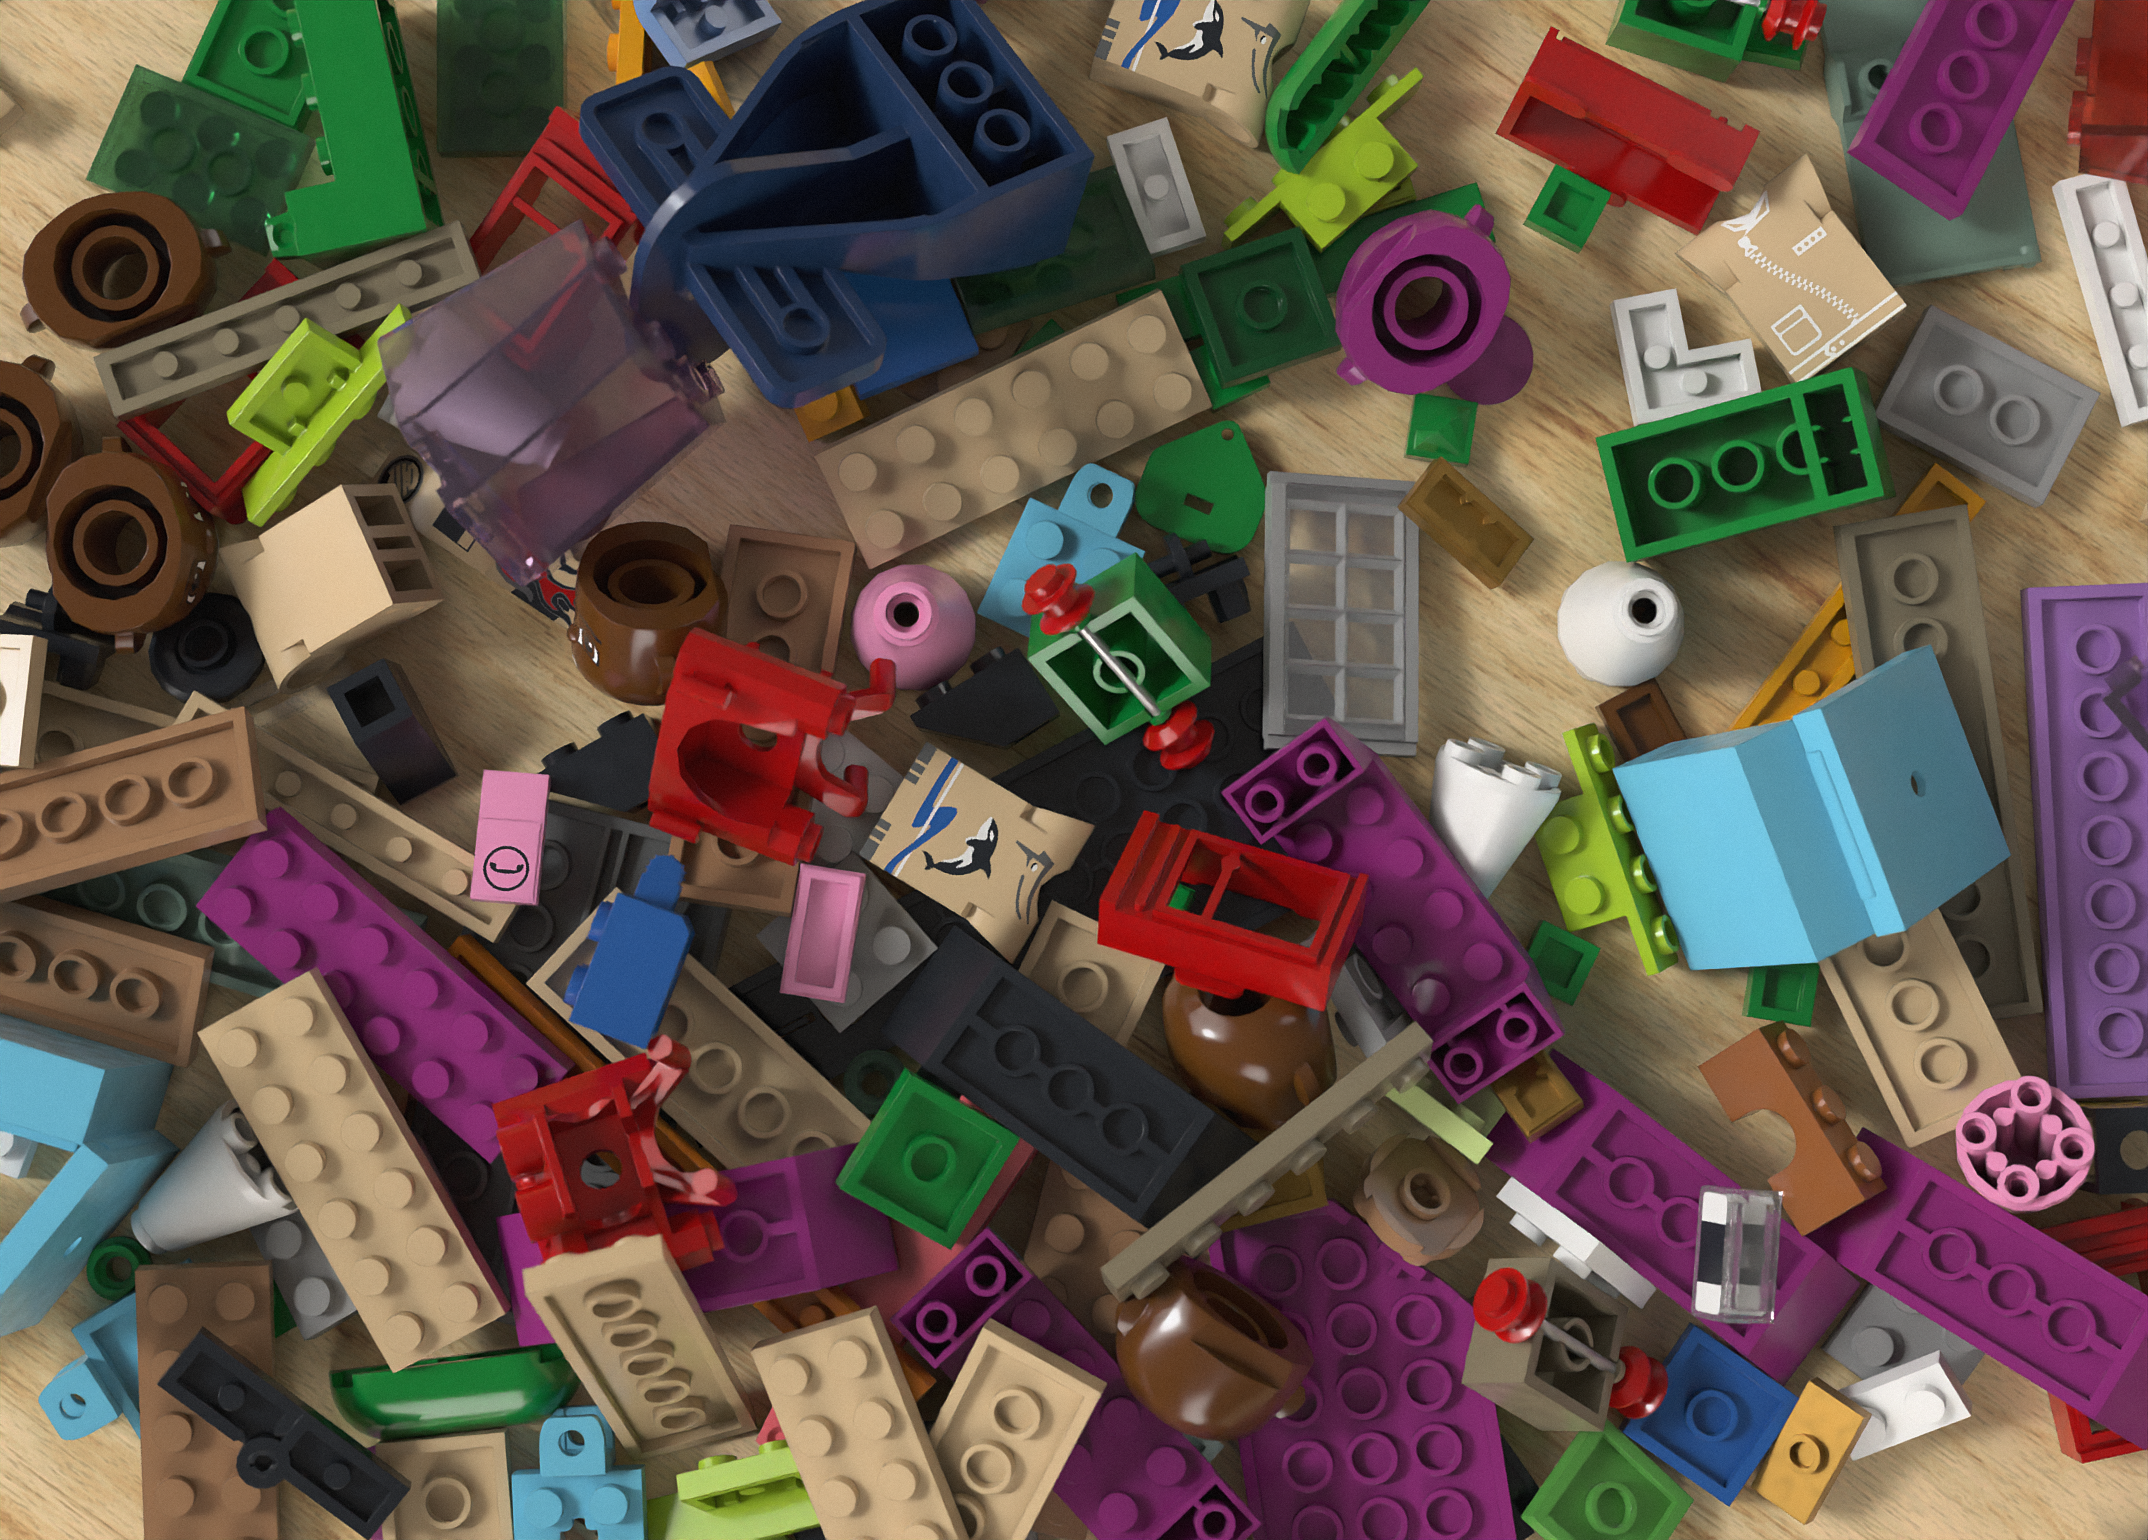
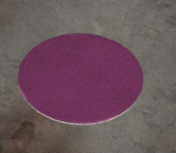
[1446,315,1533,405]

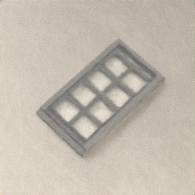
[1262,471,1419,758]

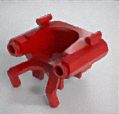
[648,627,896,867]
[492,1034,737,1272]

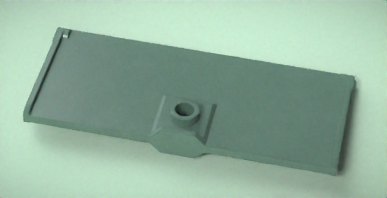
[1818,0,2042,288]

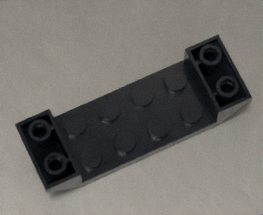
[879,925,1259,1260]

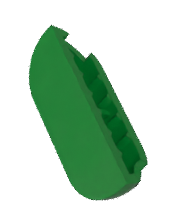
[1265,0,1431,175]
[328,1342,581,1440]

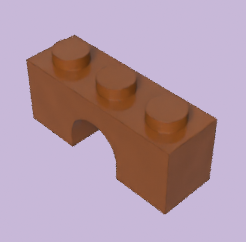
[1698,1020,1888,1237]

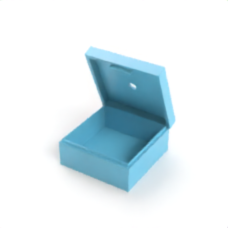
[1612,644,2011,971]
[0,1013,181,1337]

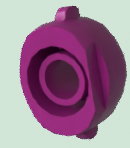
[1335,204,1511,395]

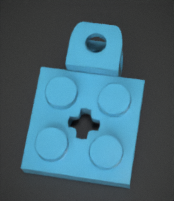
[977,463,1146,638]
[38,1258,193,1440]
[512,1404,648,1540]

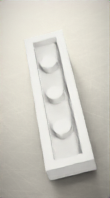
[2052,165,2148,428]

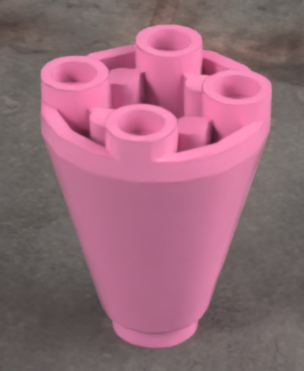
[850,565,976,691]
[1956,1076,2095,1214]

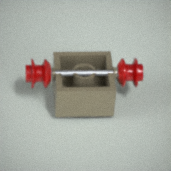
[1461,1257,1668,1432]

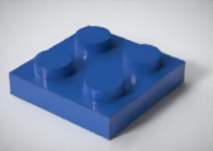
[1618,1322,1799,1507]

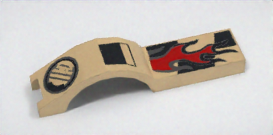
[360,437,580,630]

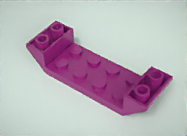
[1221,715,1565,1104]
[1484,1048,1861,1386]
[1805,1127,2148,1451]
[495,1142,900,1346]
[889,1226,1262,1540]

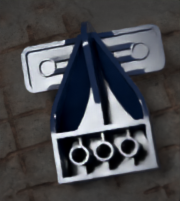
[579,0,1095,409]

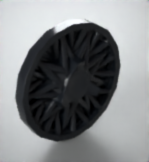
[148,592,266,704]

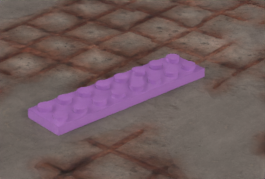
[2020,583,2148,1099]

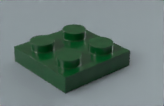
[1178,226,1342,390]

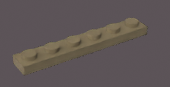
[93,220,486,422]
[1100,1021,1433,1304]

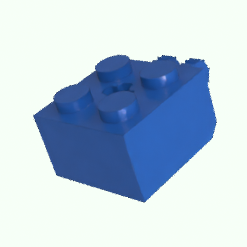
[563,854,696,1050]

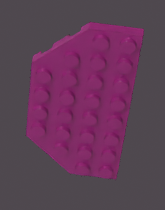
[1208,1197,1517,1540]

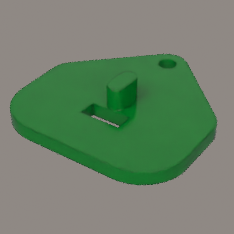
[1135,420,1266,555]

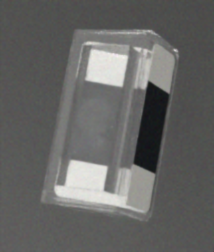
[1691,1185,1783,1324]

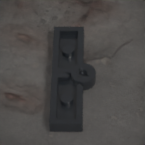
[157,1326,412,1540]

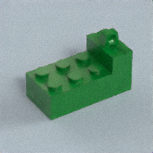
[265,0,445,270]
[1595,367,1897,563]

